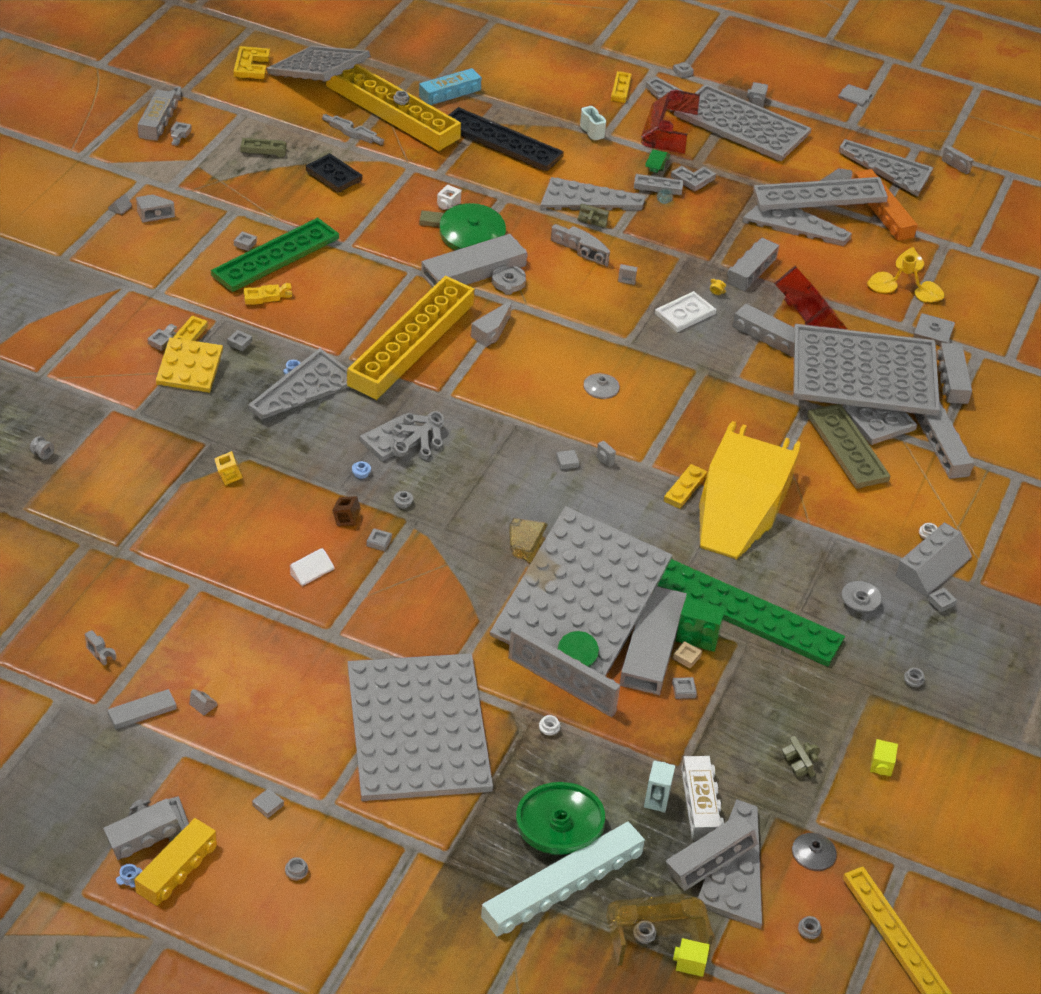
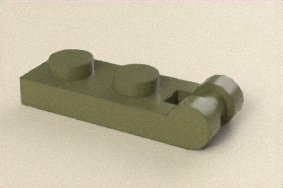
[240,138,287,158]

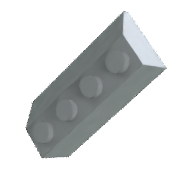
[895,522,972,597]

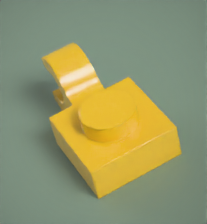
[261,283,292,302]

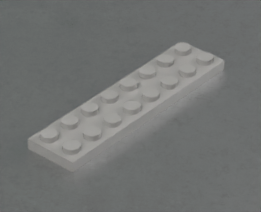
[753,177,888,210]

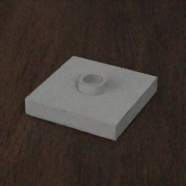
[913,313,955,346]

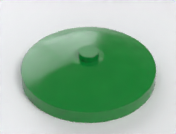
[439,203,506,251]
[516,782,605,855]

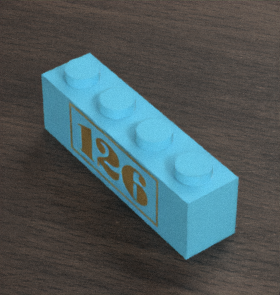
[419,68,482,105]

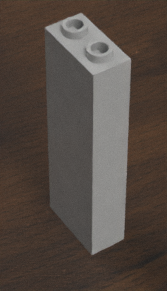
[421,234,528,288]
[620,586,687,695]

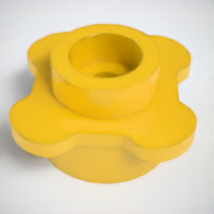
[709,279,726,295]

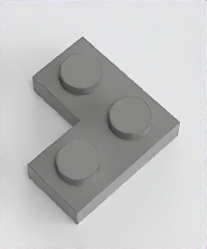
[671,166,716,191]

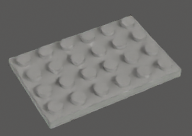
[266,46,371,81]

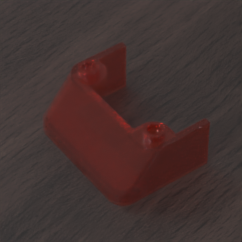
[641,90,700,154]
[774,266,848,330]

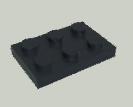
[306,153,363,193]

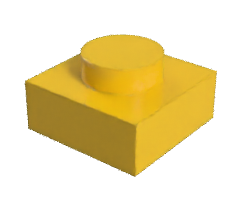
[244,287,263,305]

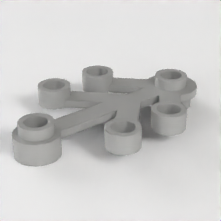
[391,411,444,460]

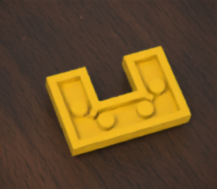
[233,46,270,79]

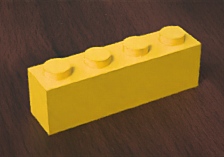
[134,818,217,906]

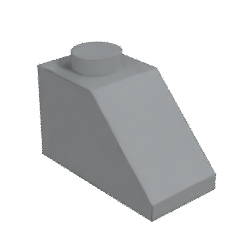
[136,194,175,223]

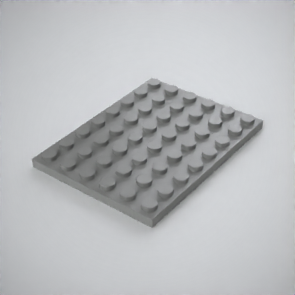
[793,324,940,416]
[490,506,672,677]
[348,654,493,801]

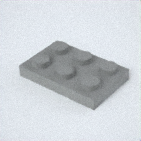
[360,414,421,462]

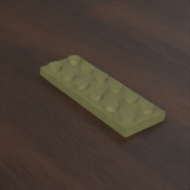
[807,404,891,489]

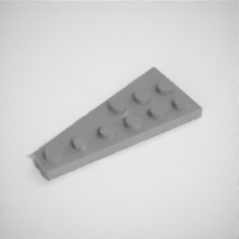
[839,139,934,197]
[540,177,646,210]
[742,204,852,246]
[248,348,349,420]
[696,799,762,929]

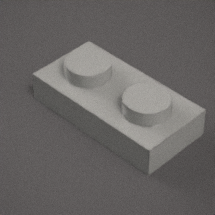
[942,145,974,174]

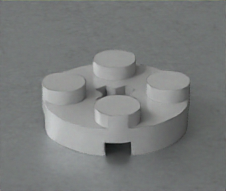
[492,265,526,295]

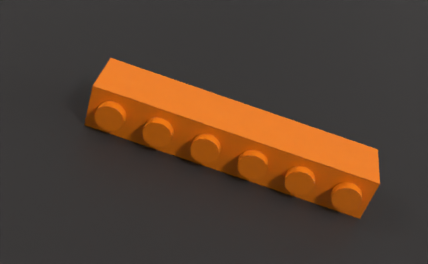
[854,169,918,241]

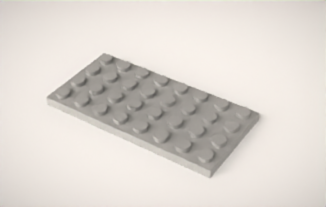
[674,84,812,161]

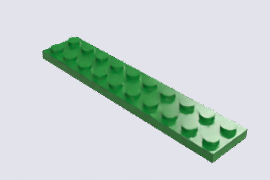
[657,559,845,667]

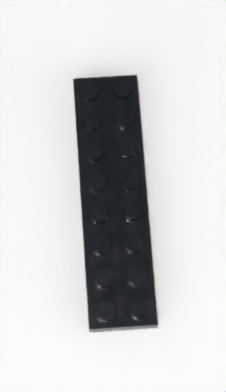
[448,107,564,171]

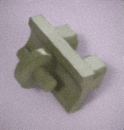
[577,203,610,228]
[782,736,820,778]

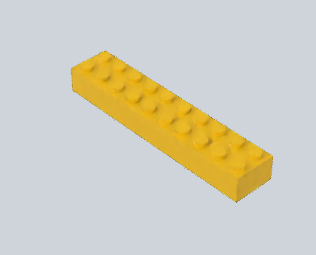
[326,64,461,151]
[347,275,475,400]

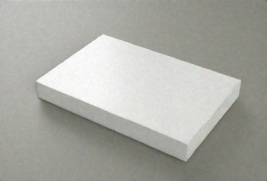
[655,291,716,332]

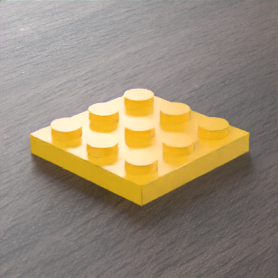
[156,337,223,393]

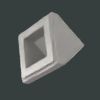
[108,194,132,215]
[189,689,218,716]

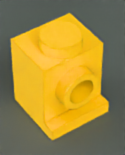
[214,451,243,485]

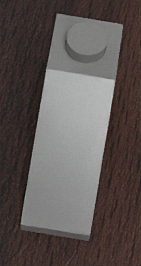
[471,301,511,347]

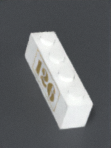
[681,756,724,840]

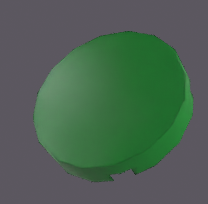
[557,631,599,668]

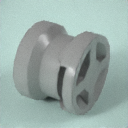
[30,436,54,460]

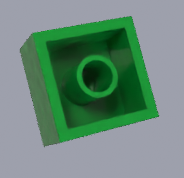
[675,597,725,652]

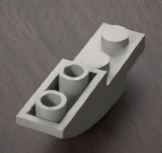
[551,224,610,266]

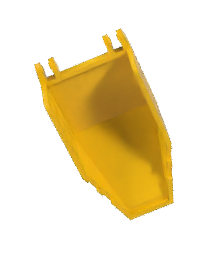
[699,421,801,560]

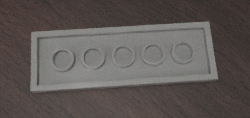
[508,626,620,717]

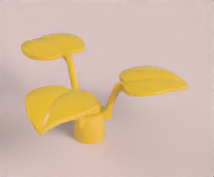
[867,247,944,303]

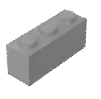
[103,798,181,860]

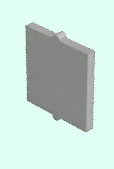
[838,84,872,106]

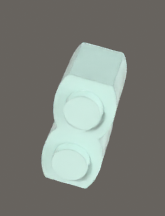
[580,106,606,140]

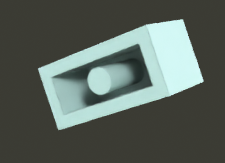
[644,761,675,812]

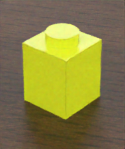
[870,739,898,777]
[673,938,710,977]

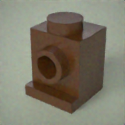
[332,496,361,526]

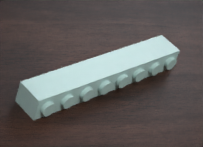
[481,821,645,937]

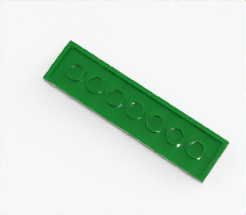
[211,217,339,292]

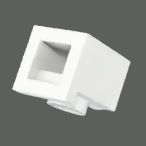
[437,185,462,210]

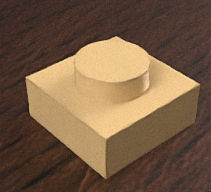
[673,642,702,668]

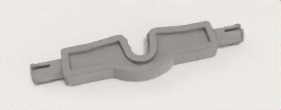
[322,114,384,145]

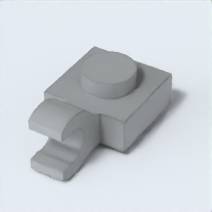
[171,122,192,146]
[147,324,177,351]
[85,630,116,665]

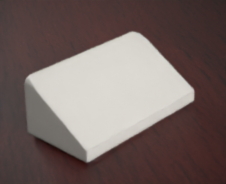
[290,548,335,586]

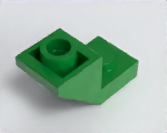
[645,149,671,173]

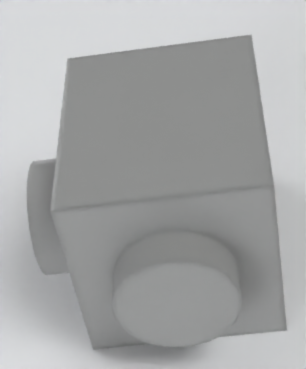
[747,82,768,107]

